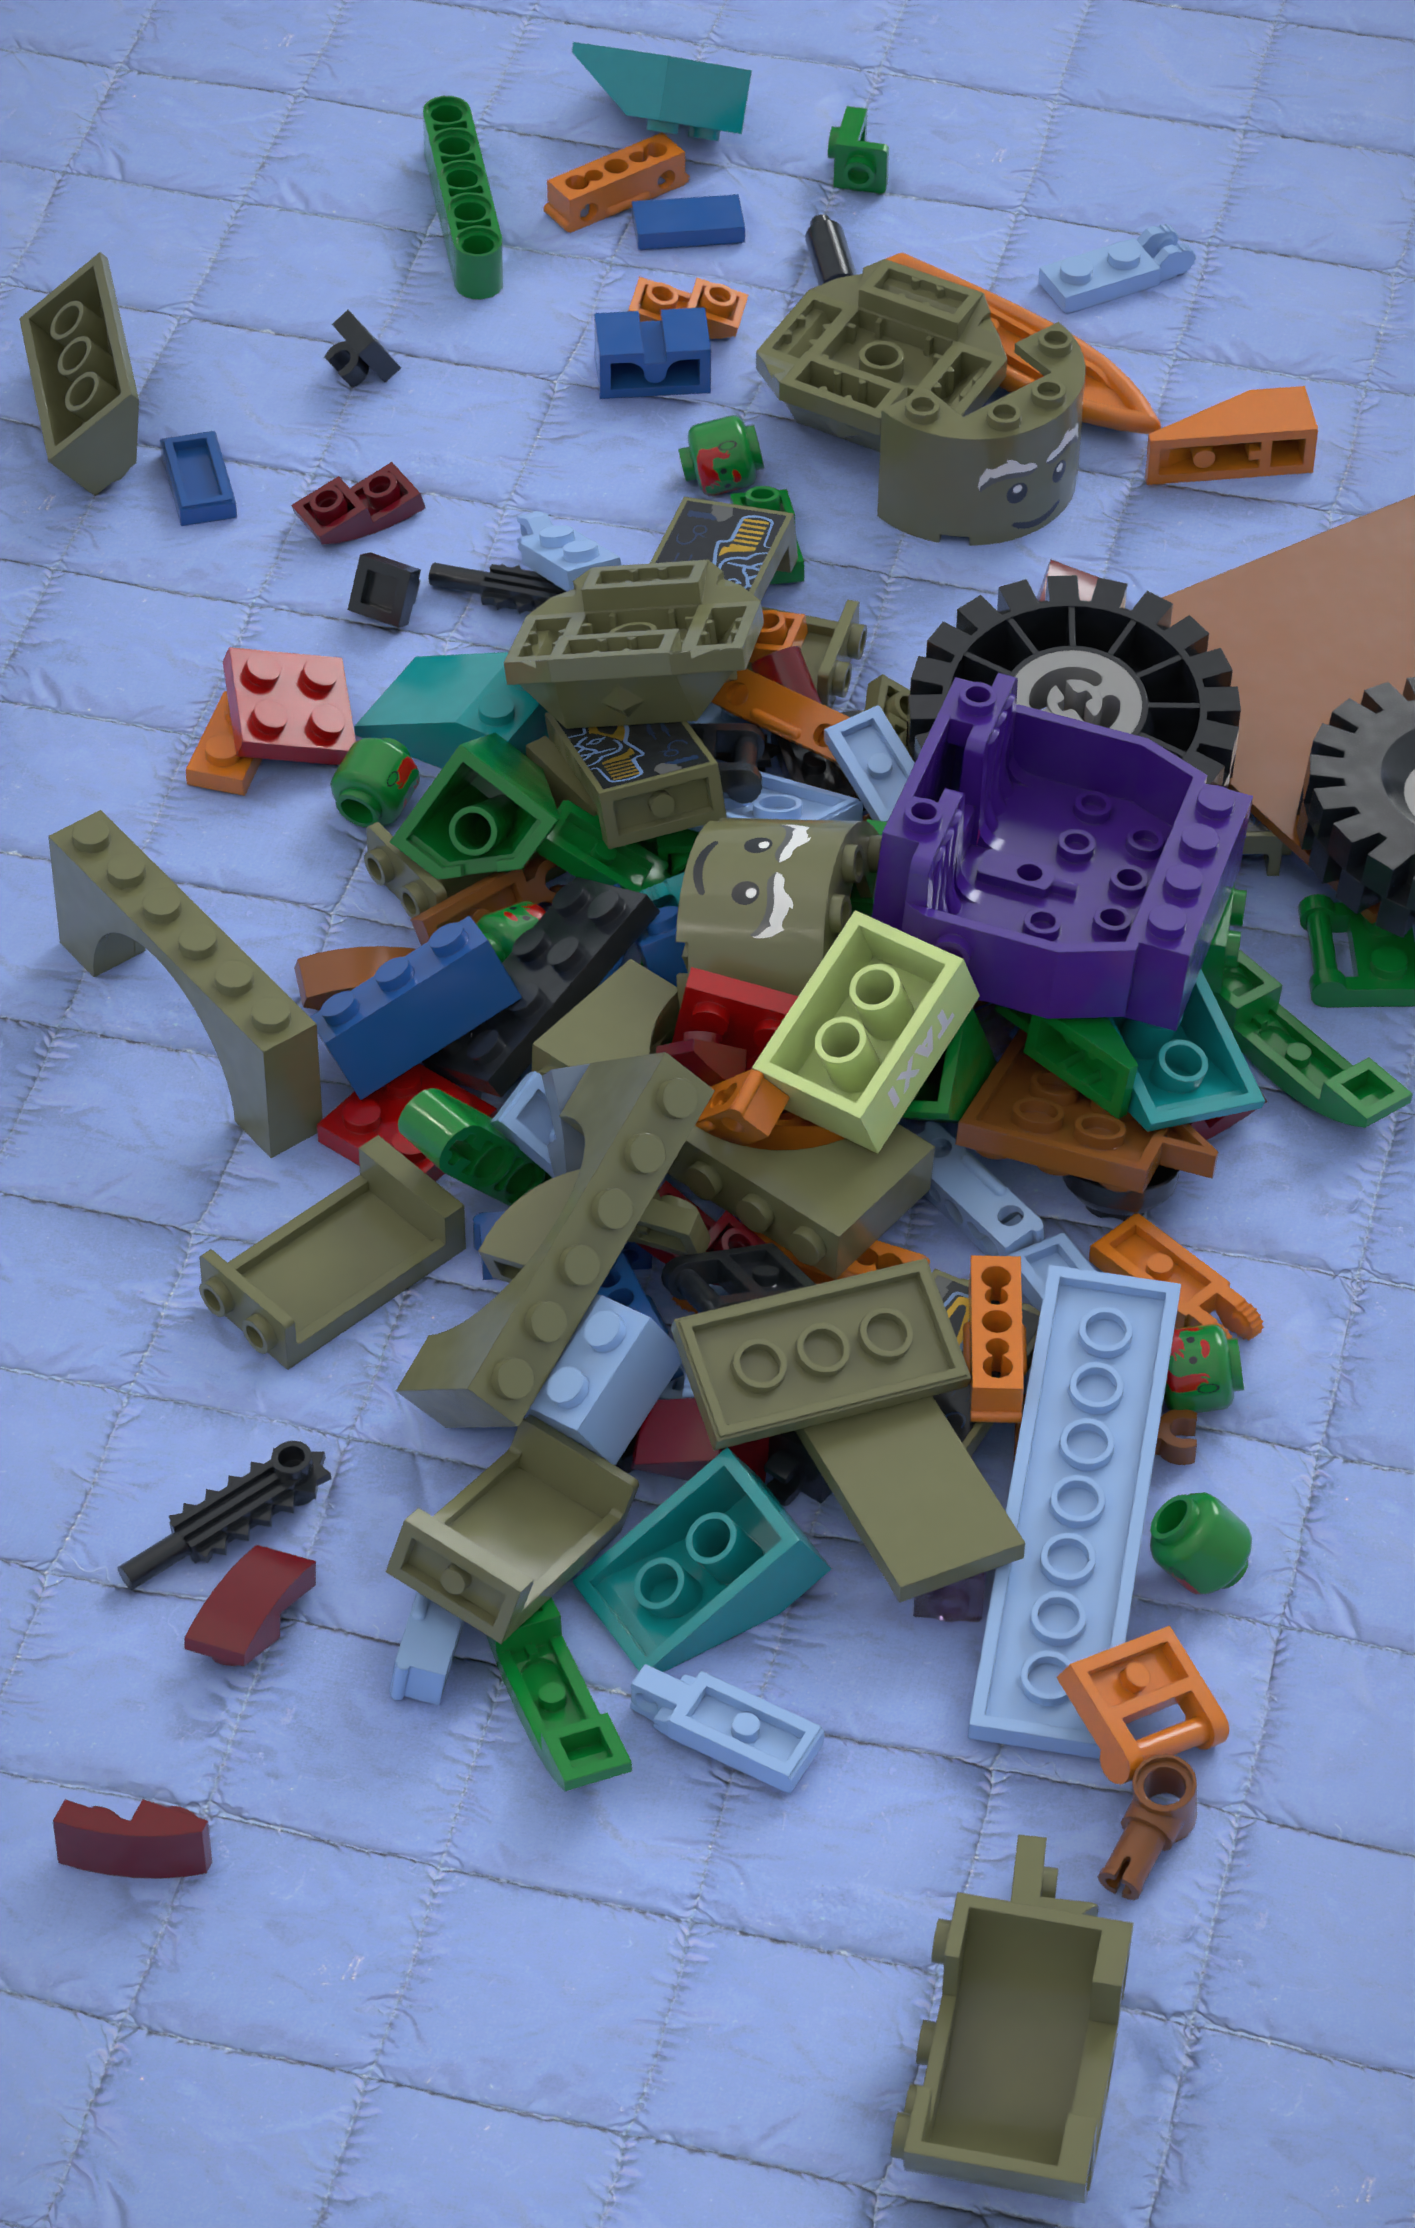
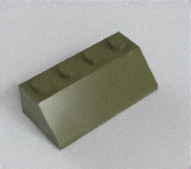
[19,252,139,496]

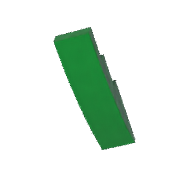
[994,1004,1138,1119]

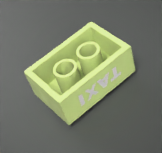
[752,910,980,1154]

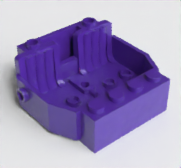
[872,673,1253,1031]

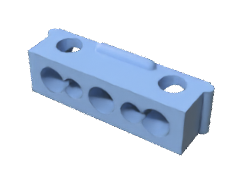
[917,1121,1045,1256]
[389,1592,465,1706]

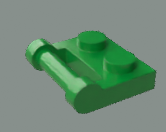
[1298,894,1415,1008]

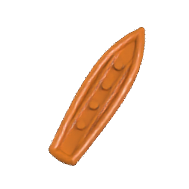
[886,252,1161,434]

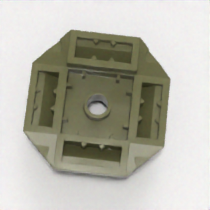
[756,259,1007,452]
[504,560,764,729]

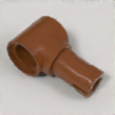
[1097,1754,1197,1900]

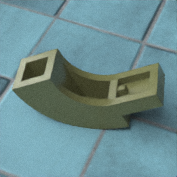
[478,1169,711,1283]

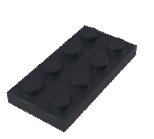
[422,877,661,1098]

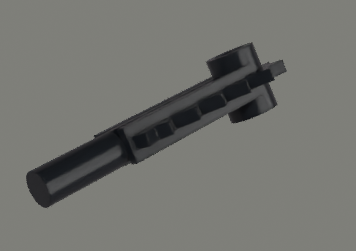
[429,562,567,614]
[118,1441,332,1590]

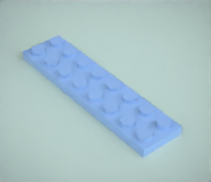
[968,1264,1181,1759]

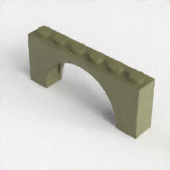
[48,810,323,1158]
[532,959,935,1280]
[396,1052,715,1428]

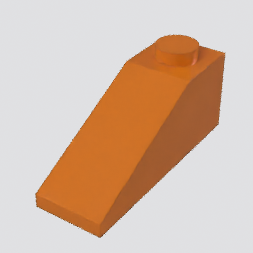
[1145,386,1318,485]

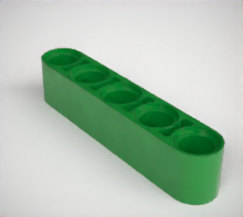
[423,96,503,299]

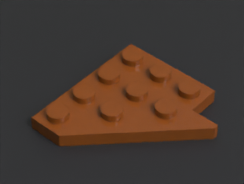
[955,1029,1219,1194]

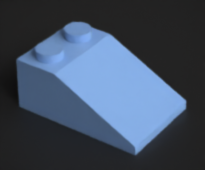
[523,1294,682,1465]

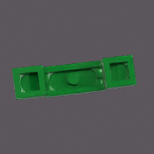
[1213,950,1413,1128]
[486,1597,632,1791]

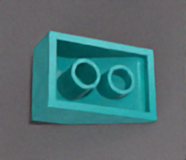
[572,42,752,141]
[354,652,549,769]
[1107,970,1265,1132]
[572,1447,832,1672]

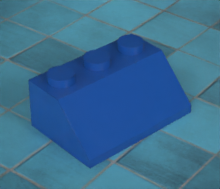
[310,916,522,1100]

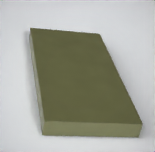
[670,1258,971,1451]
[795,1396,1025,1603]

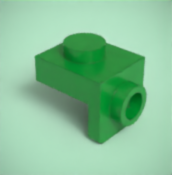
[827,106,889,194]

